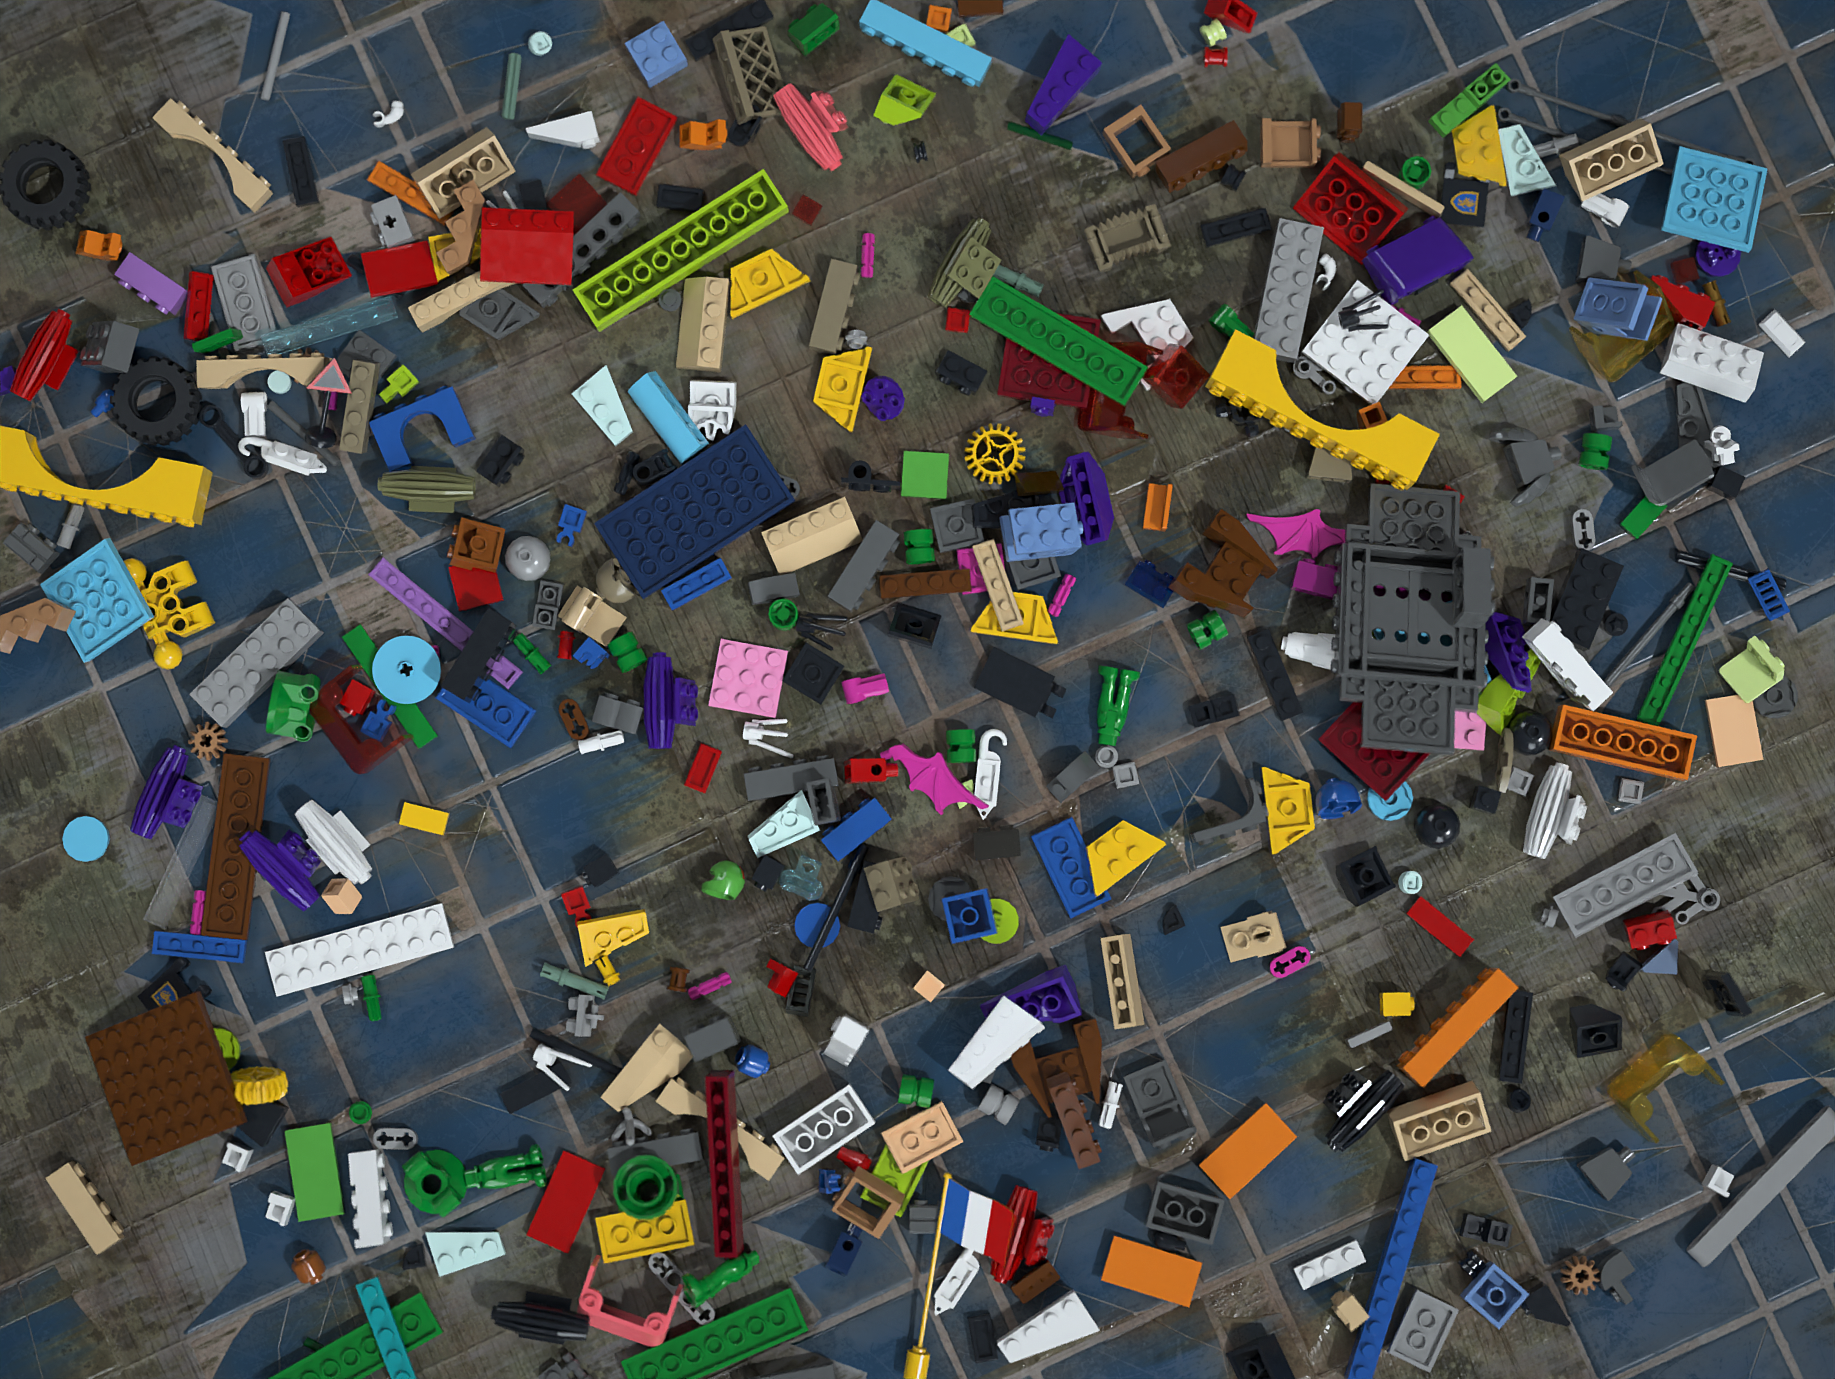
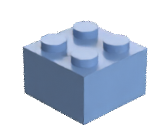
[625,21,688,88]
[1460,1261,1529,1329]

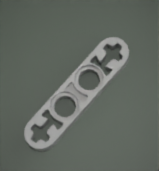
[648,1252,715,1325]

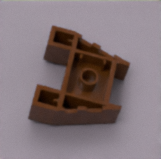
[1169,509,1278,617]
[1011,1018,1102,1117]

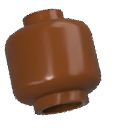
[291,1249,326,1285]

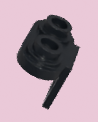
[728,104,763,147]

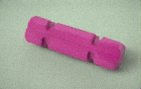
[861,233,875,278]
[1048,574,1076,617]
[190,890,206,935]
[688,972,732,1000]

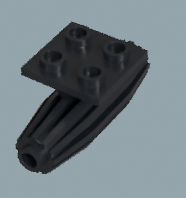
[1322,1069,1405,1152]
[491,1291,590,1345]

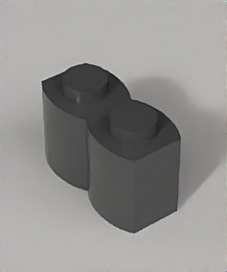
[592,693,644,735]

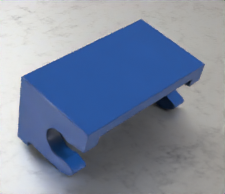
[573,637,610,669]

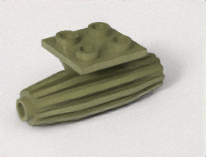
[927,217,1001,308]
[378,466,476,513]

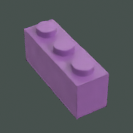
[114,252,188,315]

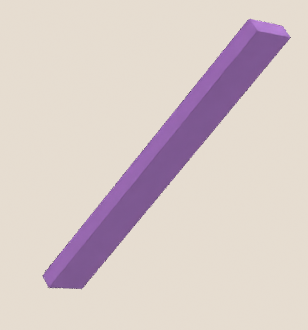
[368,557,523,689]

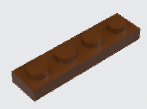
[880,569,972,599]

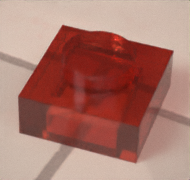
[792,194,823,226]
[1670,257,1700,285]

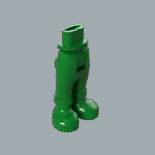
[1097,665,1140,746]
[464,1144,547,1189]
[682,1250,759,1308]

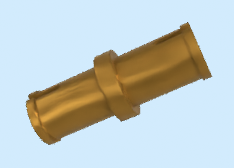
[1702,280,1731,328]

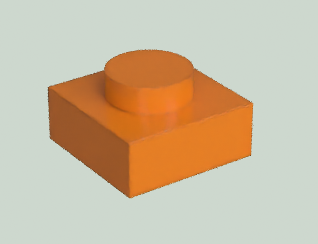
[926,5,952,33]

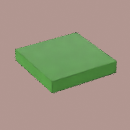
[901,451,949,499]

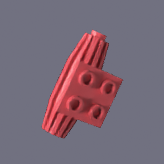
[773,83,848,172]

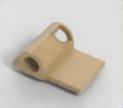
[558,586,627,647]
[1221,911,1286,962]

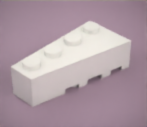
[1522,618,1613,711]
[949,996,1045,1089]
[348,1149,393,1248]
[997,1289,1100,1363]

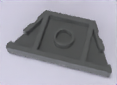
[459,266,540,340]

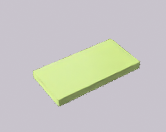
[1426,306,1517,403]

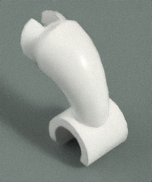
[373,101,404,128]
[1315,254,1336,290]

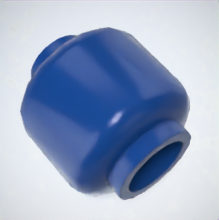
[735,1044,770,1078]

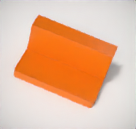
[1142,483,1173,532]

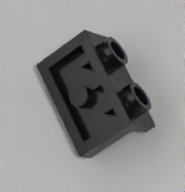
[935,350,988,396]
[476,435,525,487]

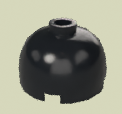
[1507,710,1553,756]
[1414,803,1461,849]

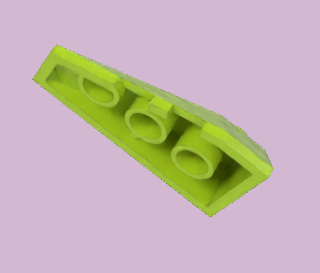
[1477,649,1541,735]

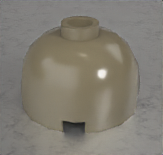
[596,558,639,604]

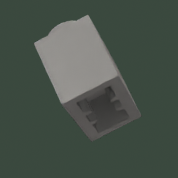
[370,195,416,248]

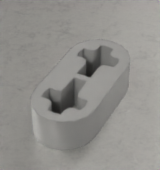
[1570,509,1595,551]
[373,1127,418,1150]

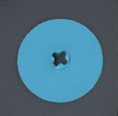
[372,636,441,704]

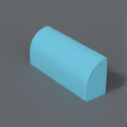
[628,371,709,465]

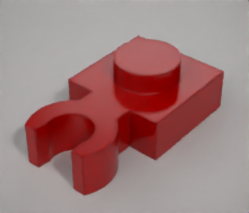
[561,885,592,928]

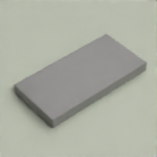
[211,254,280,353]

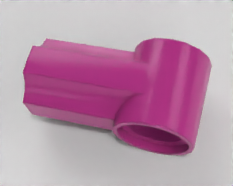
[841,673,889,704]

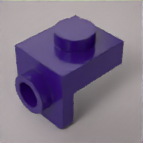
[1031,397,1055,417]

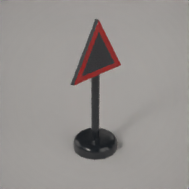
[304,356,352,448]

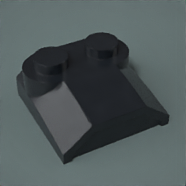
[1335,846,1396,907]

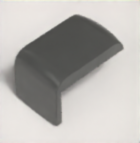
[1631,439,1714,506]

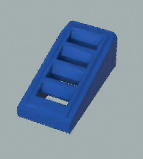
[1748,568,1790,621]

